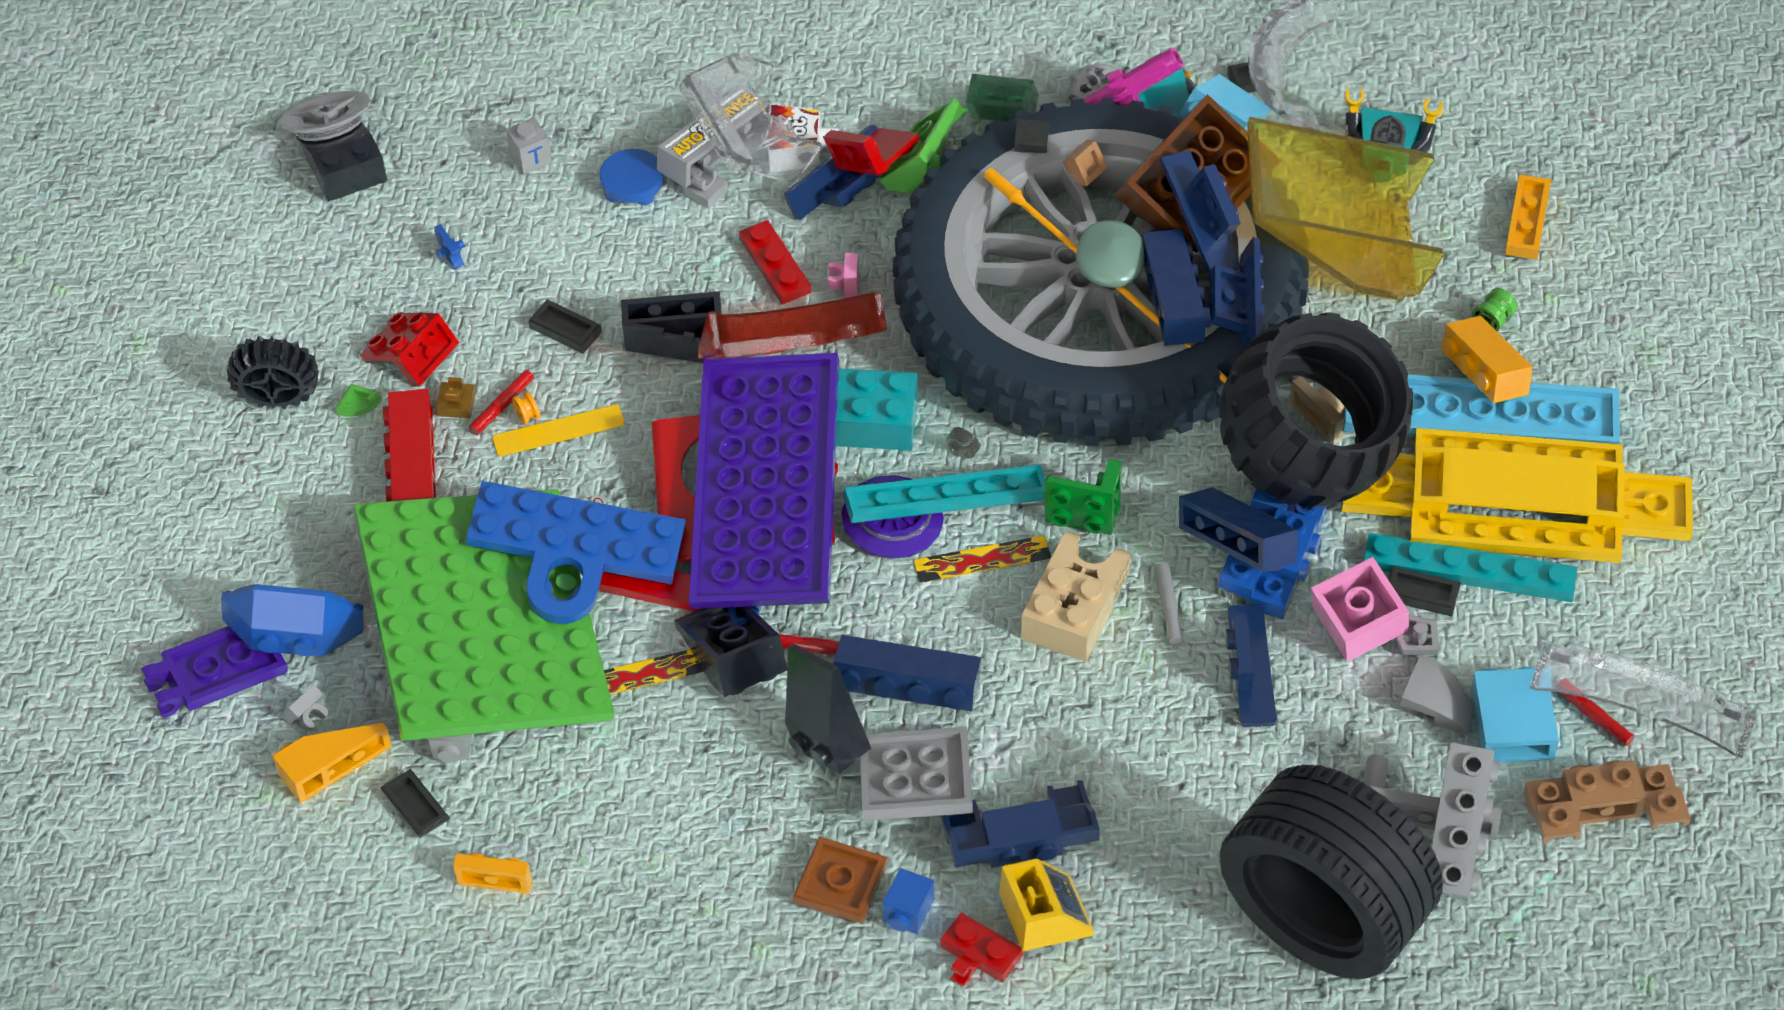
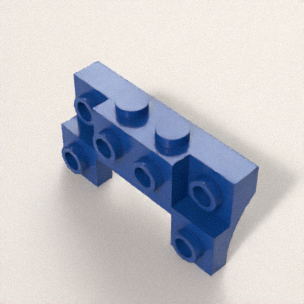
[1218,489,1327,620]

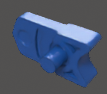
[434,224,465,269]

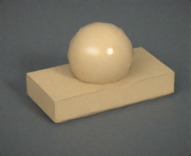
[1290,376,1345,444]

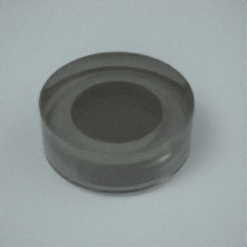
[946,427,981,458]

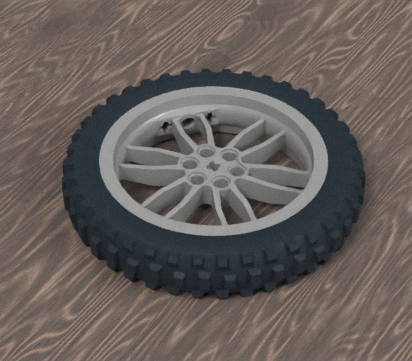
[892,98,1309,446]

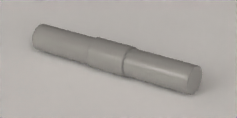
[1156,563,1183,645]

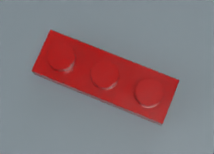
[739,220,811,305]

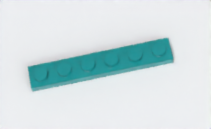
[843,465,1046,523]
[1364,533,1578,602]

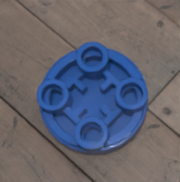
[599,149,664,205]

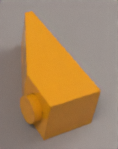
[272,723,392,803]

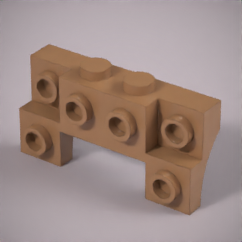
[1523,760,1690,844]

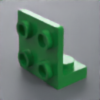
[1045,459,1122,535]

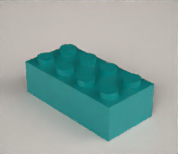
[836,368,918,451]

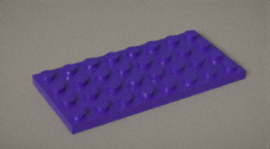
[689,353,839,609]

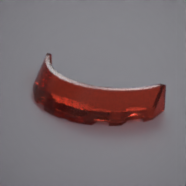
[697,292,887,359]

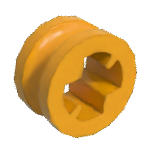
[512,391,540,425]

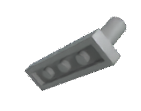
[1363,754,1502,840]

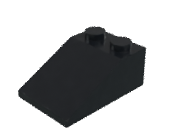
[296,122,387,202]
[674,607,787,697]
[785,644,871,774]

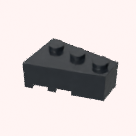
[621,291,726,363]

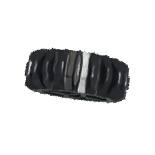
[227,335,319,409]

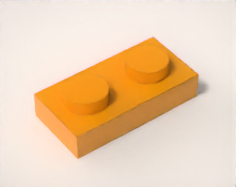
[453,853,532,894]

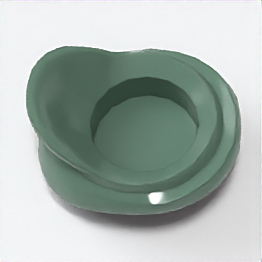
[1076,220,1145,288]

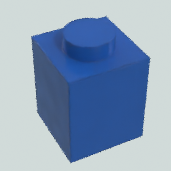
[882,868,935,935]

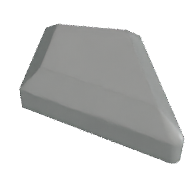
[1395,614,1439,655]

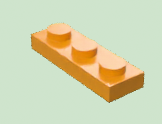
[1505,174,1551,260]

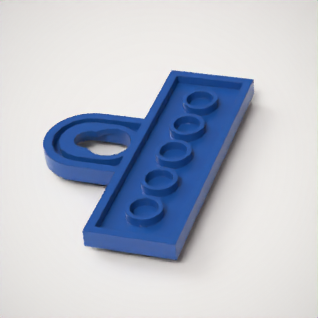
[466,481,686,624]

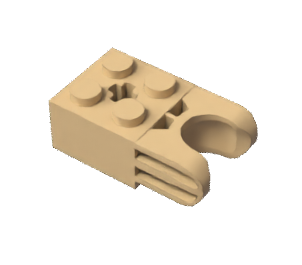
[1021,531,1131,662]

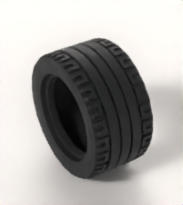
[1219,764,1443,980]

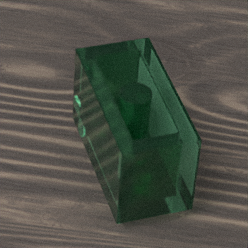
[966,74,1039,122]

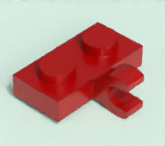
[940,913,1023,987]

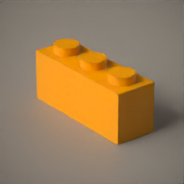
[1441,316,1533,403]

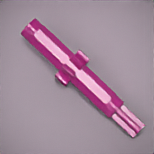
[1084,47,1184,106]

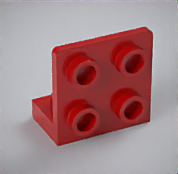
[823,128,920,175]
[360,312,460,387]

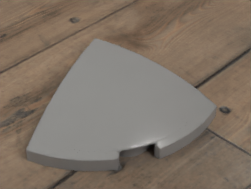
[1400,655,1472,735]

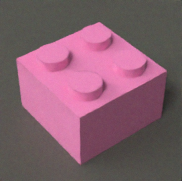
[1311,557,1409,662]

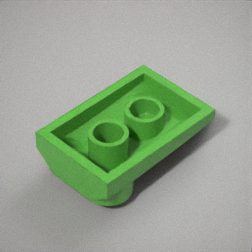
[879,97,967,194]

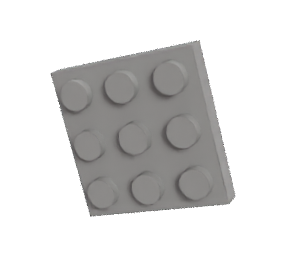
[860,726,973,821]

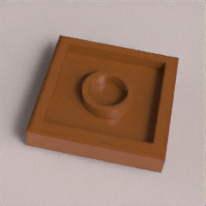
[793,836,888,924]

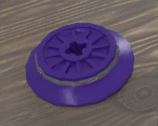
[841,475,944,559]

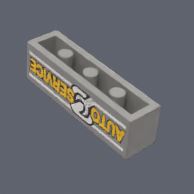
[657,86,770,188]

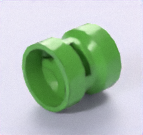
[1472,288,1518,332]

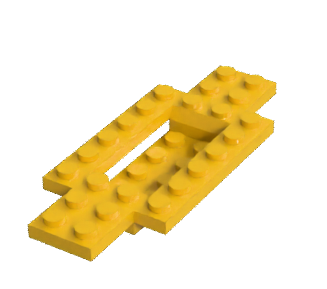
[1342,428,1693,563]

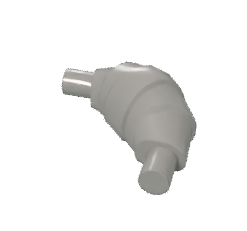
[1069,63,1122,102]

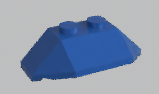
[221,584,363,657]

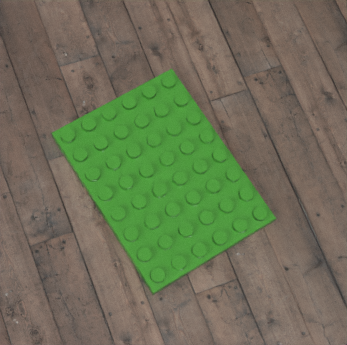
[353,489,614,741]

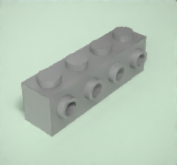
[1431,742,1500,900]

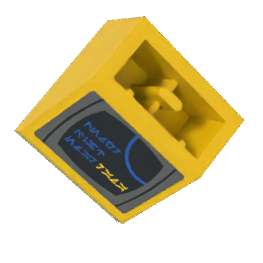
[999,859,1094,951]

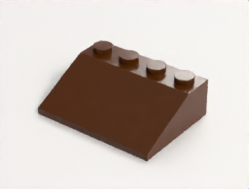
[1114,94,1279,253]

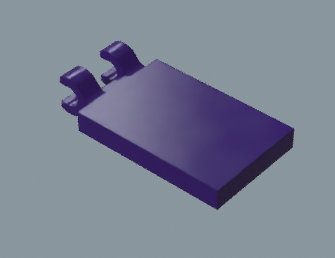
[141,626,288,718]

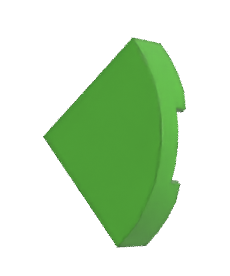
[336,384,382,417]

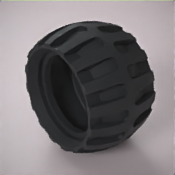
[1219,312,1413,507]

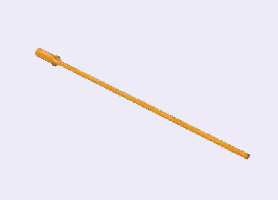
[984,168,1228,384]

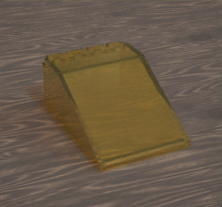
[1247,117,1444,301]

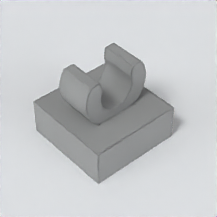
[683,164,728,209]
[281,684,329,731]

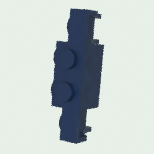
[941,780,1100,868]

